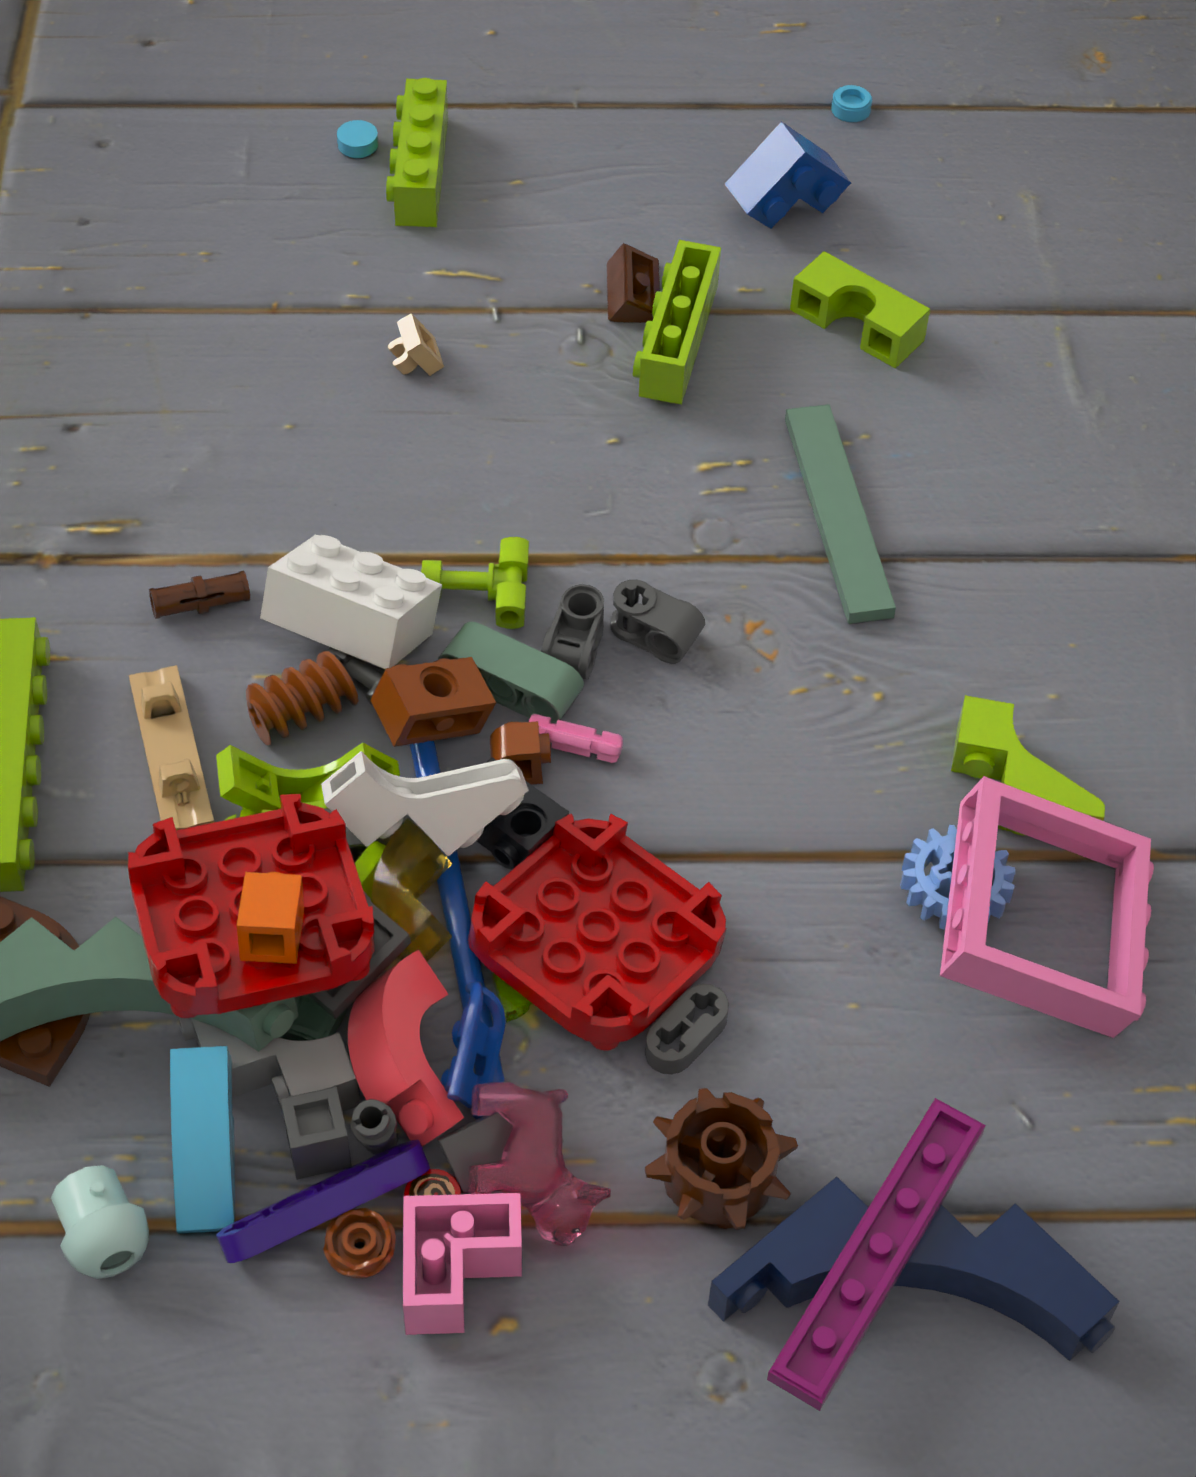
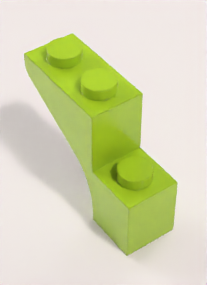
[951,695,1105,836]

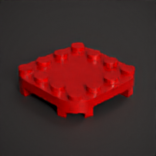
[128,794,375,1018]
[468,814,727,1051]

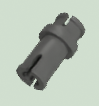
[351,1099,399,1155]

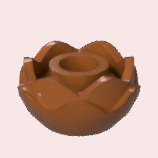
[323,1208,396,1278]

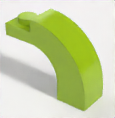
[216,742,400,814]

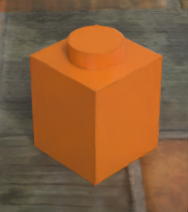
[237,872,304,964]

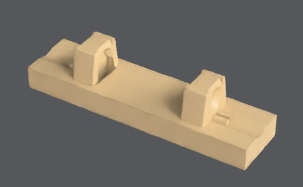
[128,665,214,830]

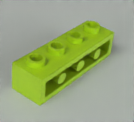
[386,78,448,227]
[633,240,721,405]

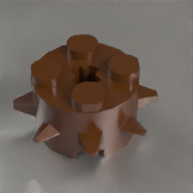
[644,1088,798,1230]

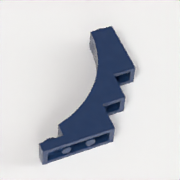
[708,1176,1120,1361]

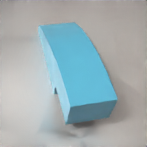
[170,1046,235,1234]

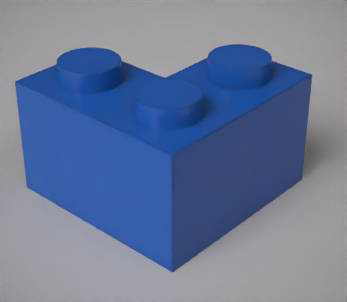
[725,121,851,229]

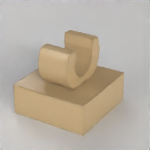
[388,313,444,376]

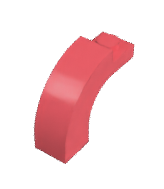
[347,949,465,1147]

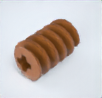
[246,651,359,746]

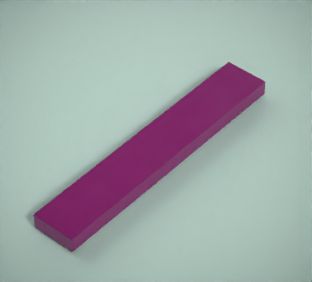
[767,1098,986,1411]

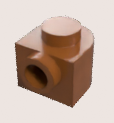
[490,721,551,785]

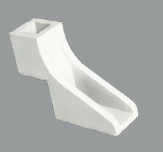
[321,751,529,856]

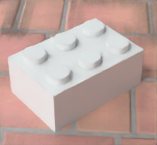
[260,534,442,669]

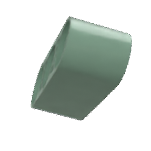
[438,622,584,724]

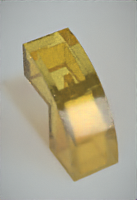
[372,818,452,962]

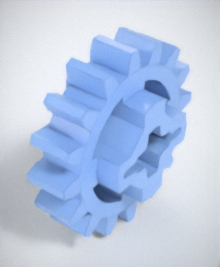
[900,825,1016,930]

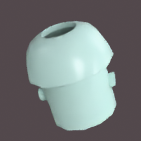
[51,1165,149,1279]

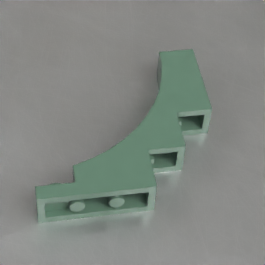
[0,917,299,1052]

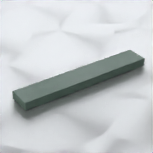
[785,404,896,624]

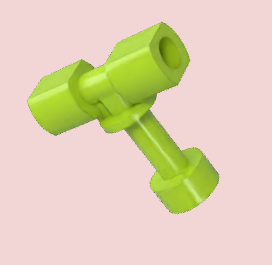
[421,537,529,629]

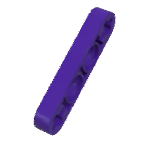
[216,1140,430,1263]

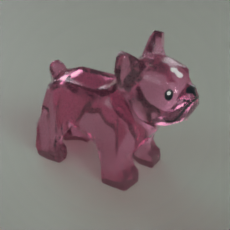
[468,1082,611,1246]

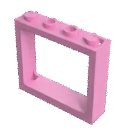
[940,776,1154,1038]

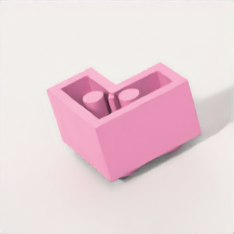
[403,1193,522,1335]

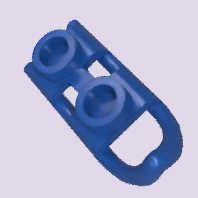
[441,981,506,1119]

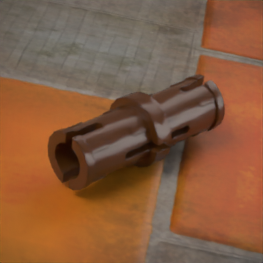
[149,571,250,619]

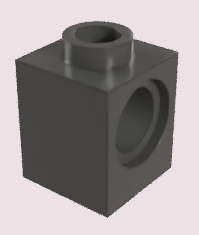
[280,1086,352,1180]

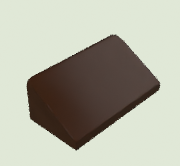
[607,243,660,323]

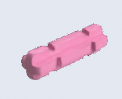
[528,714,623,763]

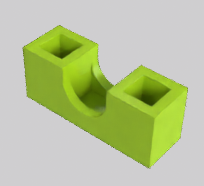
[790,251,930,369]

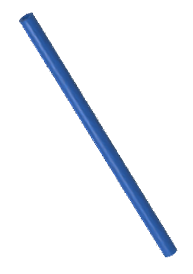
[410,741,510,1114]

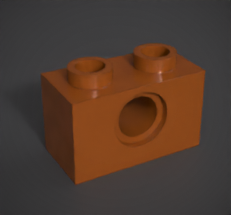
[370,657,496,747]

